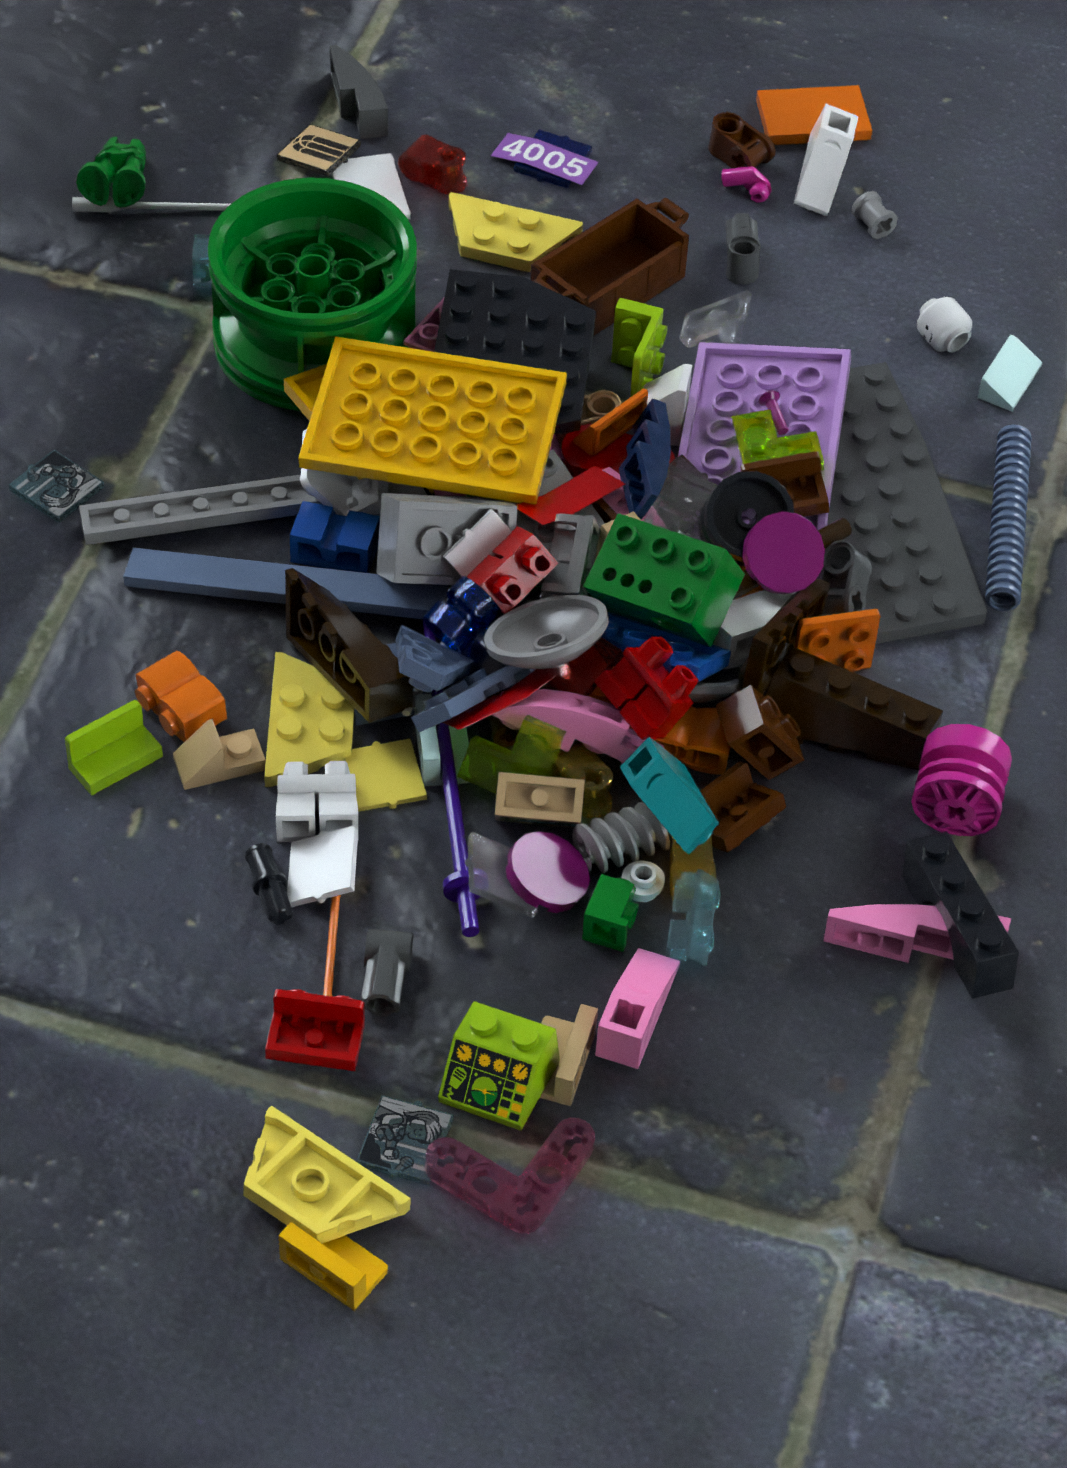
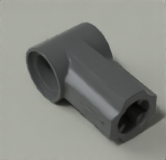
[725,213,761,285]
[361,928,413,1017]

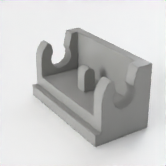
[540,513,600,599]

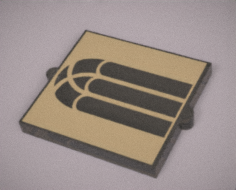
[276,124,361,177]

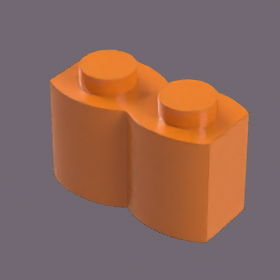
[135,651,227,742]
[654,706,731,775]

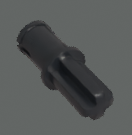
[245,843,293,925]

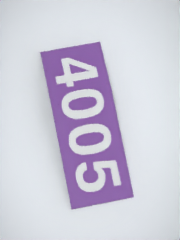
[491,133,599,185]

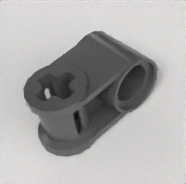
[819,540,872,616]

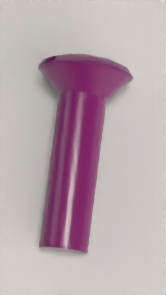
[758,391,789,435]

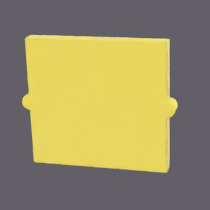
[344,739,427,812]

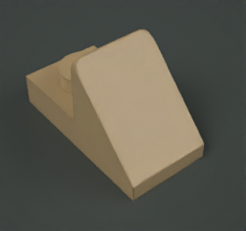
[173,719,266,790]

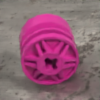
[911,724,1012,836]

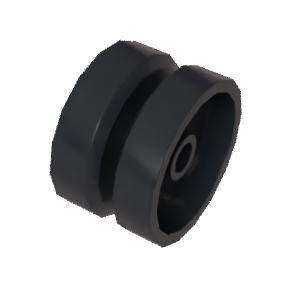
[698,471,794,566]

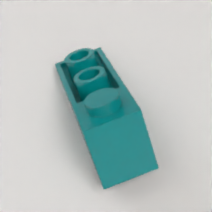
[620,737,719,854]

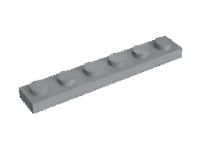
[79,475,322,545]

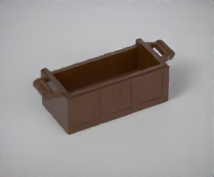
[530,198,689,335]

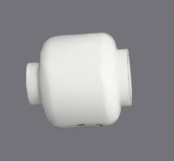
[917,297,972,352]

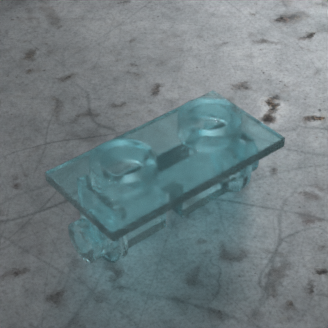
[666,869,721,966]

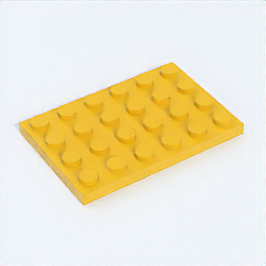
[298,336,567,505]

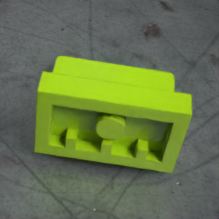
[611,298,667,397]

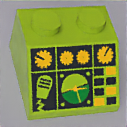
[438,1001,560,1131]

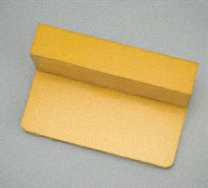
[279,1222,388,1311]

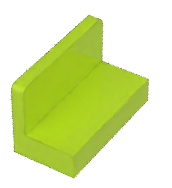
[65,700,163,796]

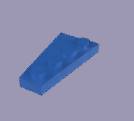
[597,612,731,682]

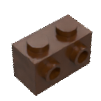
[715,685,804,780]

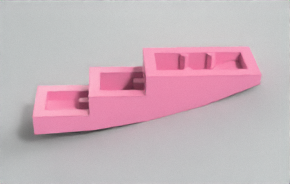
[823,904,1011,963]

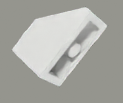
[643,364,692,446]

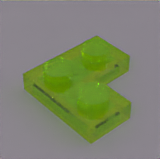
[732,410,824,471]
[457,715,567,794]

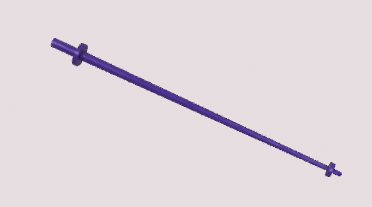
[423,619,487,937]

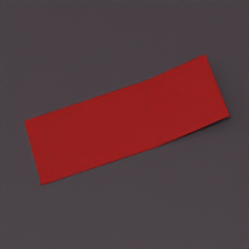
[516,466,626,525]
[442,668,561,730]

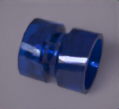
[423,576,501,654]

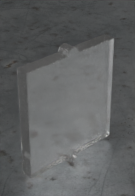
[465,832,538,918]

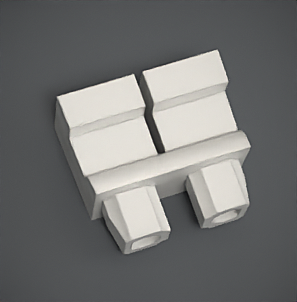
[276,761,359,842]

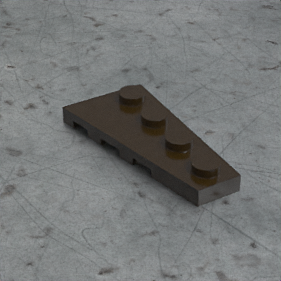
[738,578,830,695]

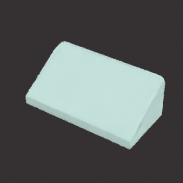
[978,335,1042,411]

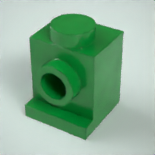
[582,874,639,952]

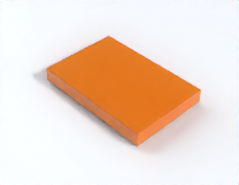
[756,85,872,145]

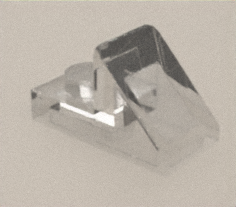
[679,290,752,349]

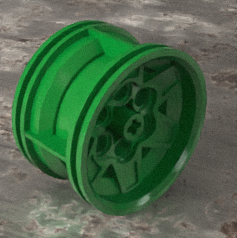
[208,178,417,411]

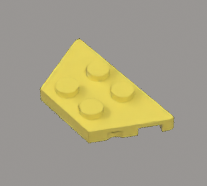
[449,192,583,272]
[264,652,355,787]
[243,1105,411,1243]

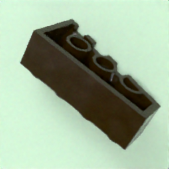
[285,568,415,723]
[765,647,943,770]

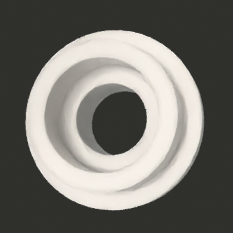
[621,861,665,902]

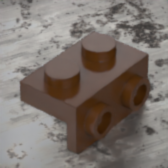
[740,451,829,522]
[700,761,787,853]

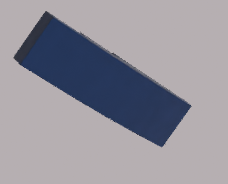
[619,398,671,520]

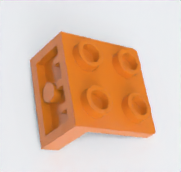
[795,609,881,672]

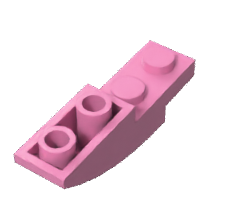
[492,689,664,764]

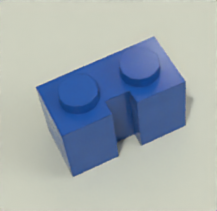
[289,501,380,573]

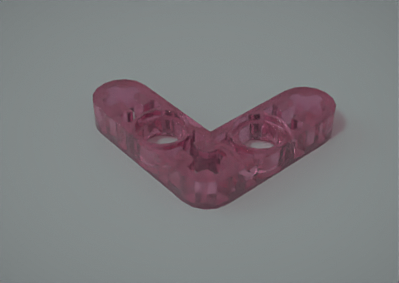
[424,1118,595,1233]

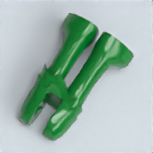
[76,137,146,208]

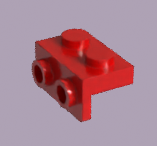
[265,989,365,1071]

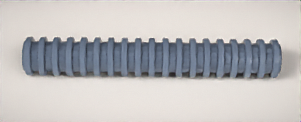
[985,425,1032,611]

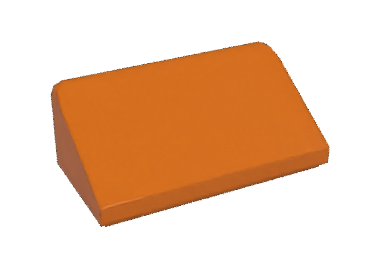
[573,388,648,456]

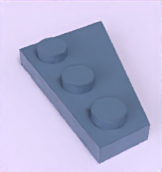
[395,625,474,693]
[411,666,536,733]

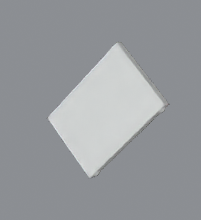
[329,153,411,220]

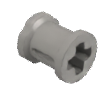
[852,191,898,239]

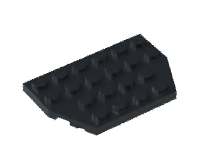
[434,269,596,434]

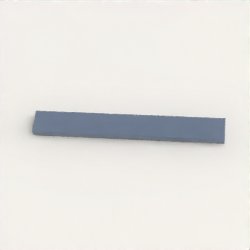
[123,548,449,621]

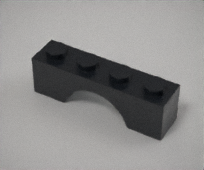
[902,831,1019,999]

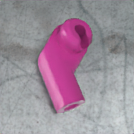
[721,166,771,203]

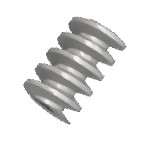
[572,801,670,874]

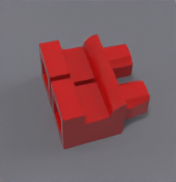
[463,526,559,614]
[594,637,699,740]

